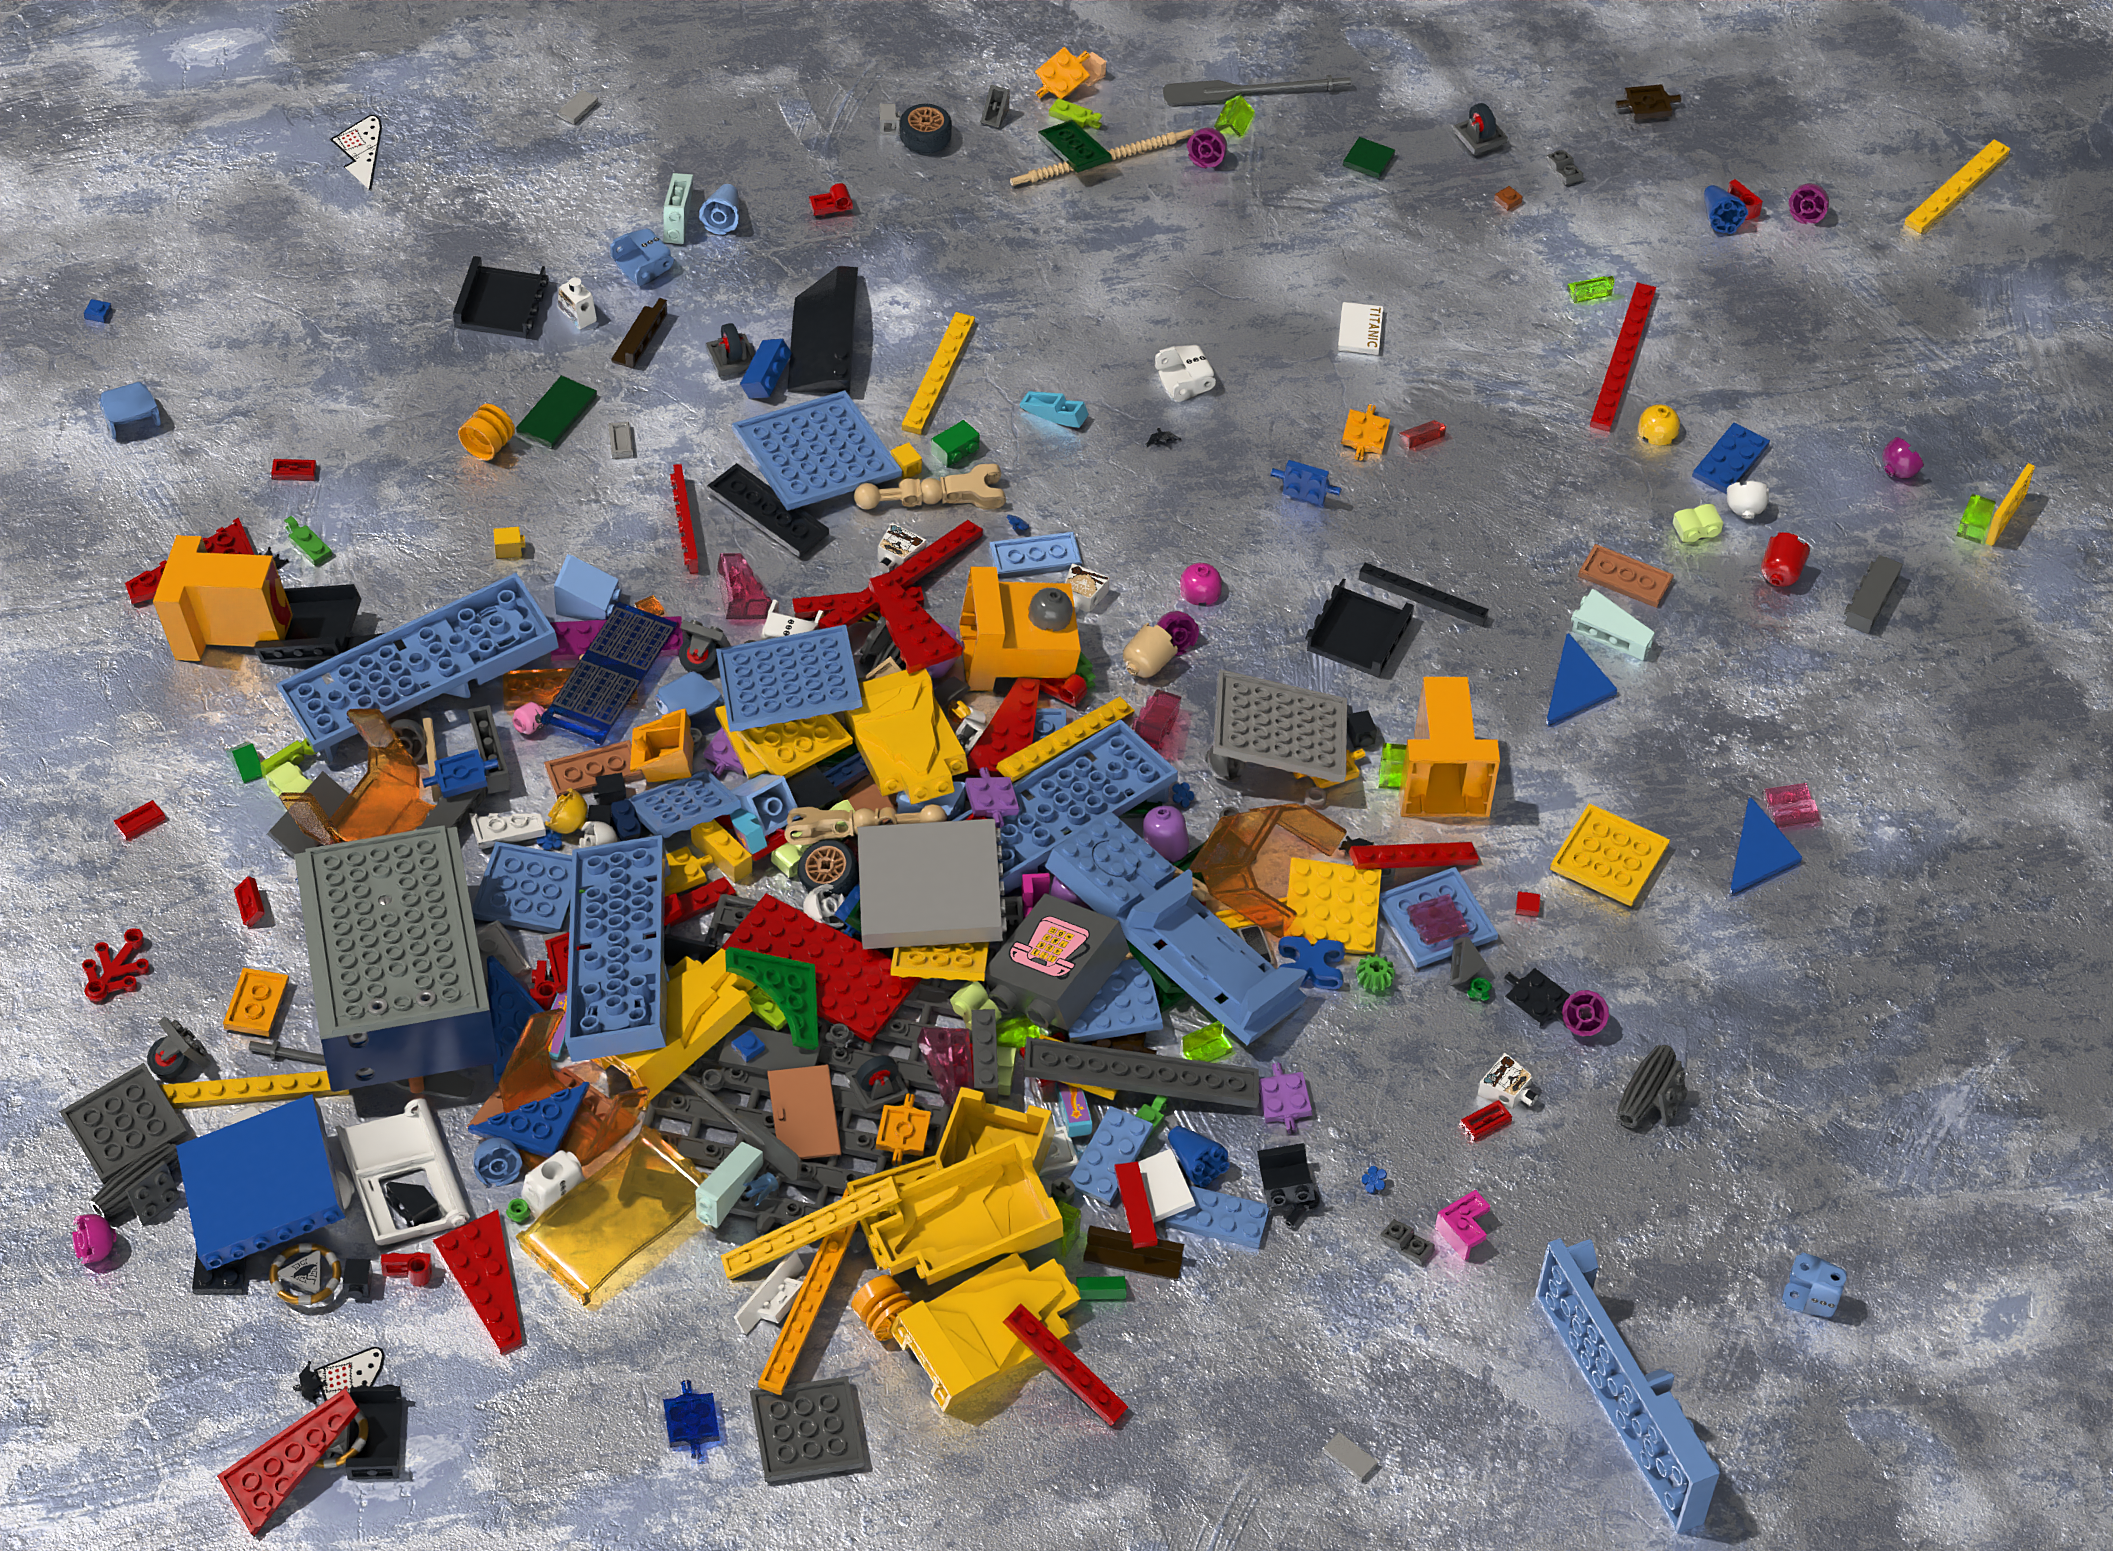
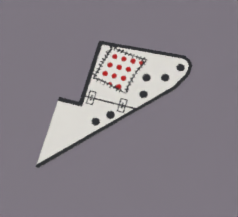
[329,115,382,190]
[314,1347,384,1458]

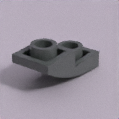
[1547,150,1583,185]
[934,676,971,713]
[1380,1219,1435,1266]

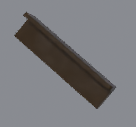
[611,298,667,369]
[1083,1225,1185,1281]

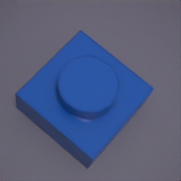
[84,299,112,323]
[731,1030,765,1062]

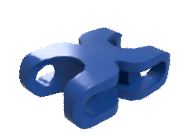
[1278,936,1345,990]

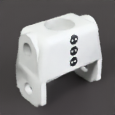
[1155,345,1216,402]
[761,600,824,640]
[522,1150,587,1223]

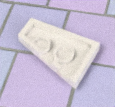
[469,813,546,850]

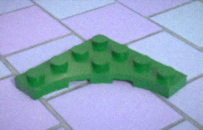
[725,947,818,1050]

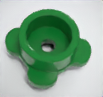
[1467,978,1492,1001]

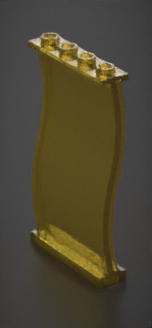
[515,1124,708,1307]

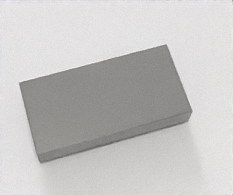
[558,90,598,124]
[608,422,633,459]
[1323,1432,1378,1482]

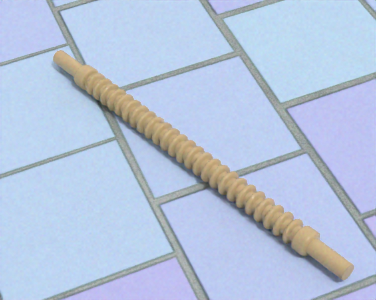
[1010,129,1194,186]

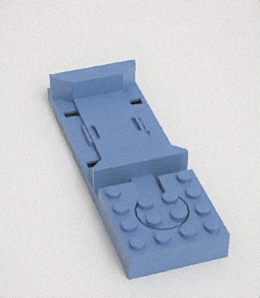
[276,573,559,763]
[952,719,1178,897]
[1045,811,1307,1046]
[565,835,671,1062]
[1535,1238,1720,1534]

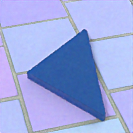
[1546,633,1617,725]
[1729,797,1802,895]
[487,955,548,1084]
[468,1081,590,1158]

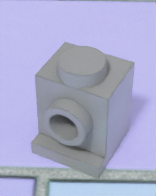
[879,104,900,135]

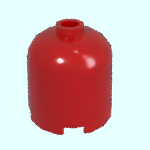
[1760,532,1810,587]

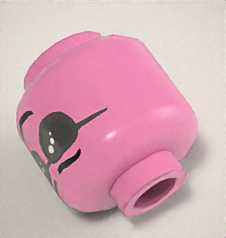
[512,702,546,735]

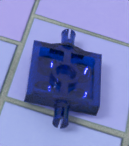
[663,1380,720,1459]

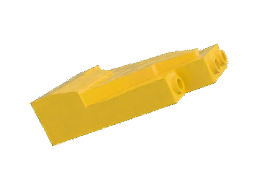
[843,668,968,805]
[590,948,756,1101]
[936,1087,1056,1268]
[868,1135,1064,1286]
[890,1252,1081,1412]

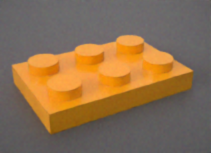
[223,968,289,1037]

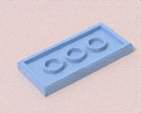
[989,532,1082,579]

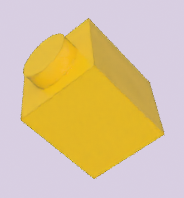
[891,442,922,480]
[493,527,525,559]

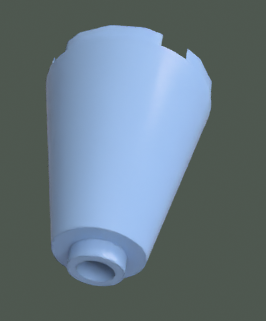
[699,184,739,235]

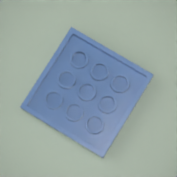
[624,769,742,838]
[472,841,572,933]
[1378,867,1498,968]
[1068,958,1163,1044]

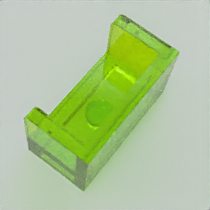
[1956,494,1996,544]
[1378,743,1406,790]

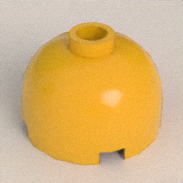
[1638,404,1680,445]
[545,788,588,834]

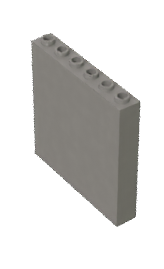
[857,819,1007,949]

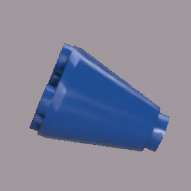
[1704,185,1748,234]
[1168,1126,1230,1188]

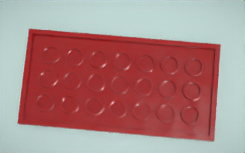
[717,893,922,1043]

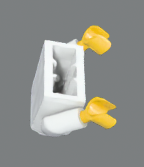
[952,701,988,756]

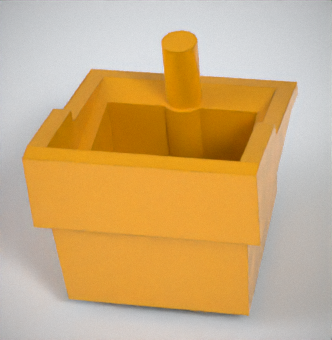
[630,708,694,783]

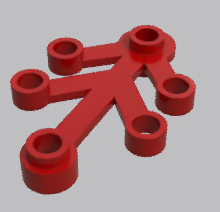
[82,928,150,1001]

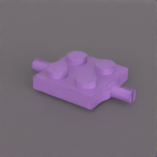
[704,727,745,778]
[965,767,1019,828]
[1259,1062,1312,1134]

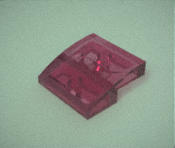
[1762,783,1820,828]
[1406,894,1469,946]

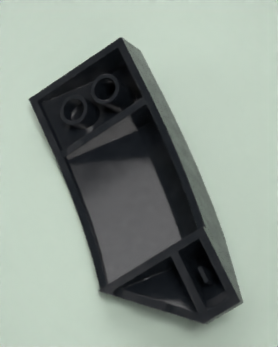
[788,266,858,394]

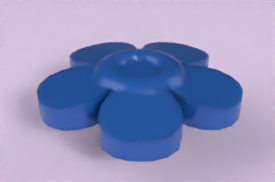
[1006,514,1029,530]
[1172,782,1194,808]
[536,829,562,851]
[1362,1166,1387,1193]

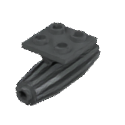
[859,616,906,671]
[1616,1045,1688,1128]
[89,1143,180,1225]

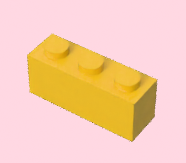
[691,819,752,883]

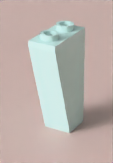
[663,173,693,244]
[1571,589,1655,661]
[695,1142,763,1228]

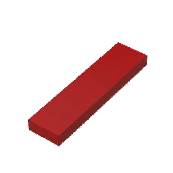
[1114,1161,1158,1249]

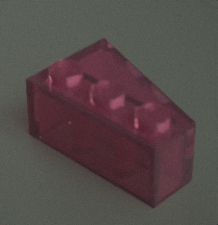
[716,553,772,619]
[1132,689,1182,753]
[917,1027,974,1104]

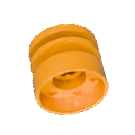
[458,403,515,461]
[851,1275,914,1341]

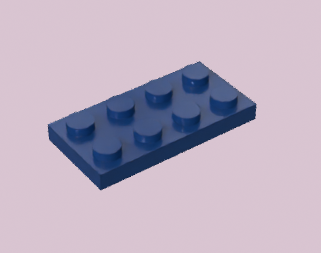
[1692,422,1770,495]

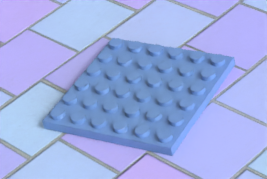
[732,391,902,511]
[716,625,863,732]

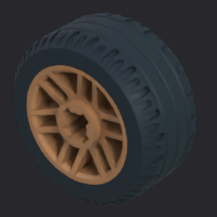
[900,104,952,153]
[798,839,859,898]

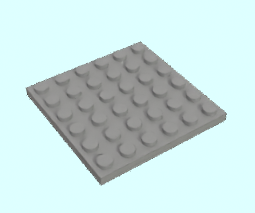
[1213,669,1347,783]

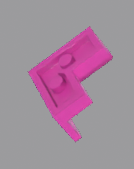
[1021,873,1050,920]
[1435,1189,1491,1261]

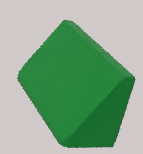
[1076,1276,1127,1300]

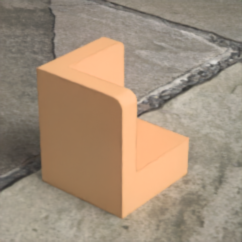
[1082,52,1106,86]

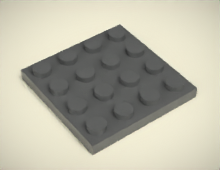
[59,1063,189,1184]
[749,1376,865,1482]

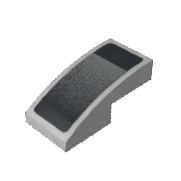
[1237,924,1274,966]

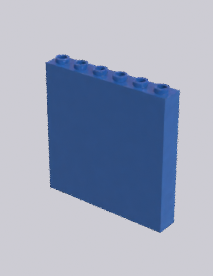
[176,1094,346,1271]

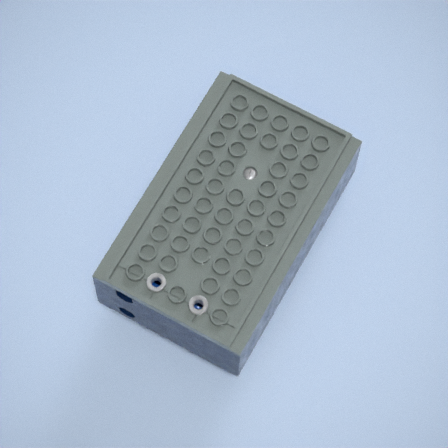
[294,825,498,1094]

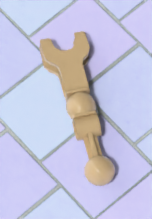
[854,464,1006,510]
[785,804,947,845]

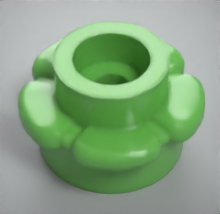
[506,1198,530,1222]

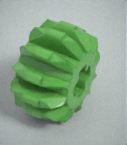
[1355,954,1395,993]

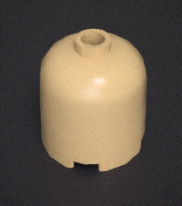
[1122,623,1178,678]

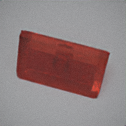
[1398,420,1446,449]

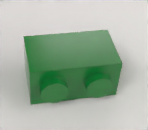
[931,420,980,467]

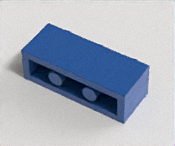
[740,338,792,399]

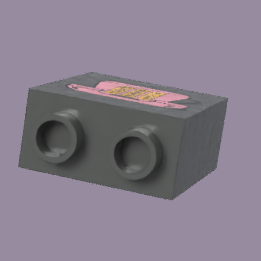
[985,893,1130,1031]

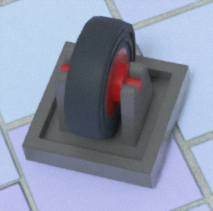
[1453,103,1508,155]
[706,323,755,377]
[679,620,731,675]
[147,1016,211,1079]
[845,1055,909,1114]

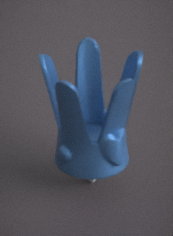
[743,1172,779,1206]

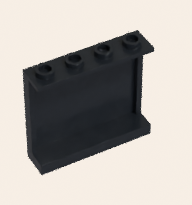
[453,256,549,338]
[1305,578,1414,678]
[254,584,362,663]

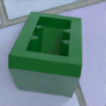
[226,742,262,784]

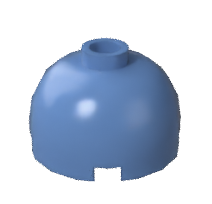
[473,1137,522,1186]

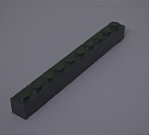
[1358,562,1489,627]

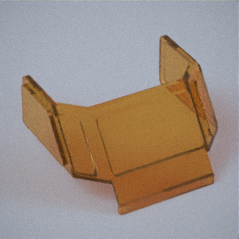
[279,709,436,845]
[1189,803,1347,938]
[499,1008,650,1171]

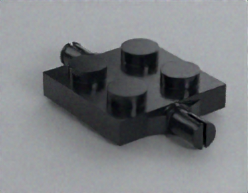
[1504,968,1570,1028]

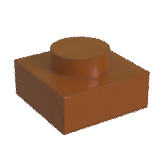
[1494,186,1523,211]

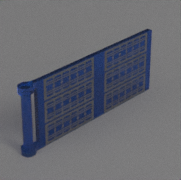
[541,602,677,746]

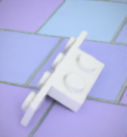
[734,1251,804,1334]

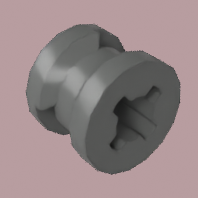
[1051,1177,1075,1208]

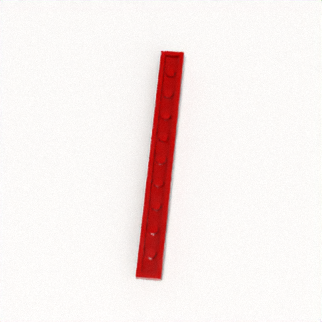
[1590,282,1656,432]
[818,520,983,629]

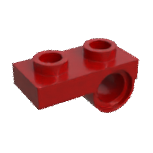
[1728,179,1763,220]
[809,183,853,216]
[1039,674,1087,708]
[530,960,557,1011]
[381,1252,432,1287]

